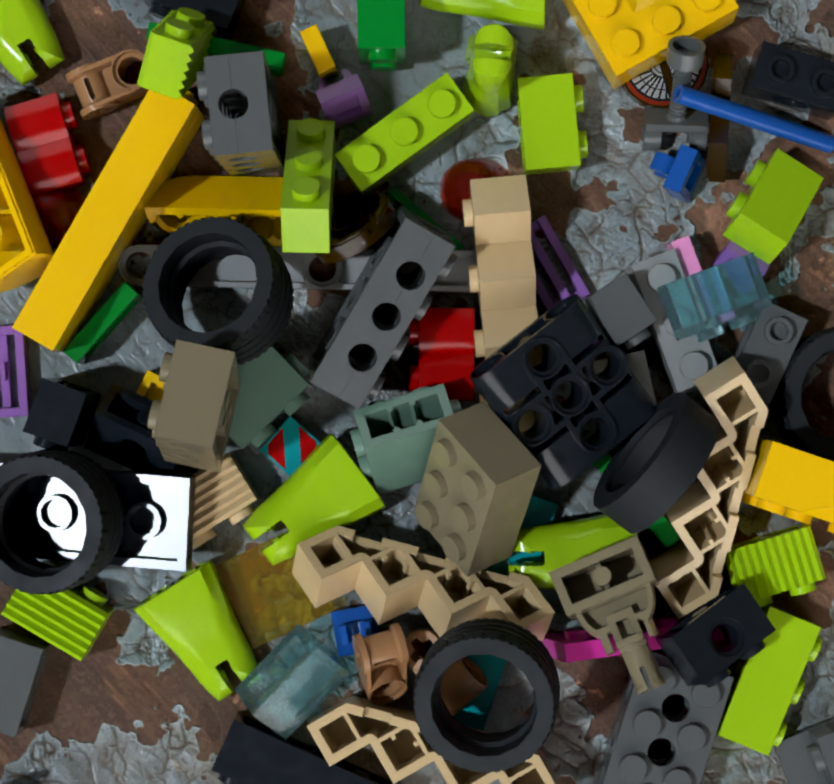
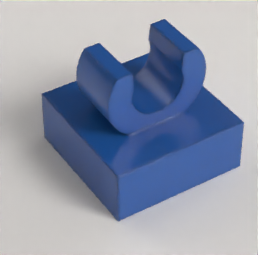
[649,144,706,203]
[331,604,381,657]

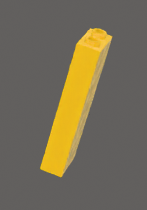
[12,90,205,352]

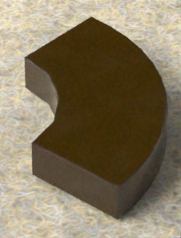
[706,53,733,182]

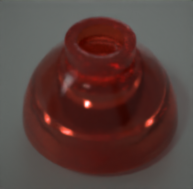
[439,159,500,221]
[32,189,85,249]

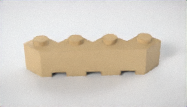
[462,174,542,432]
[649,356,769,619]
[292,525,555,641]
[306,695,561,784]

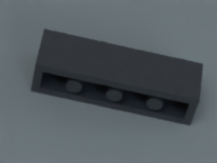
[211,712,397,784]

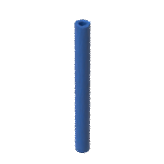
[673,84,834,153]

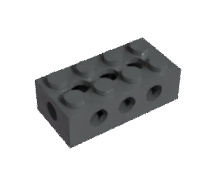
[197,51,285,176]
[309,205,457,409]
[594,649,734,784]

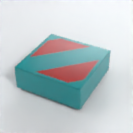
[260,416,321,476]

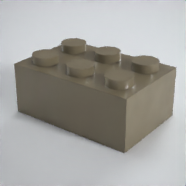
[147,339,241,473]
[413,401,542,577]

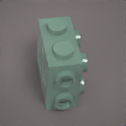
[220,318,311,449]
[350,383,462,494]

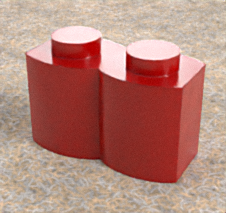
[3,93,92,200]
[409,308,475,401]

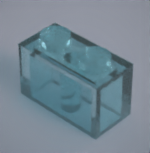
[657,252,773,343]
[235,623,350,739]

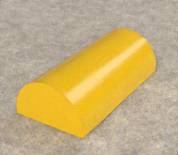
[0,118,54,293]

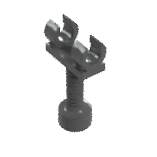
[641,35,710,153]

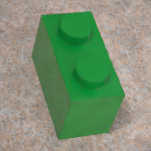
[357,0,406,71]

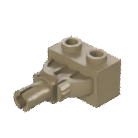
[549,535,666,695]

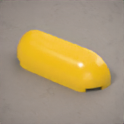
[144,175,283,247]

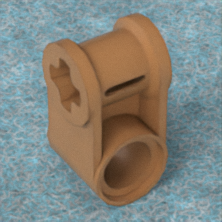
[65,49,148,120]
[352,623,409,705]
[406,628,489,716]

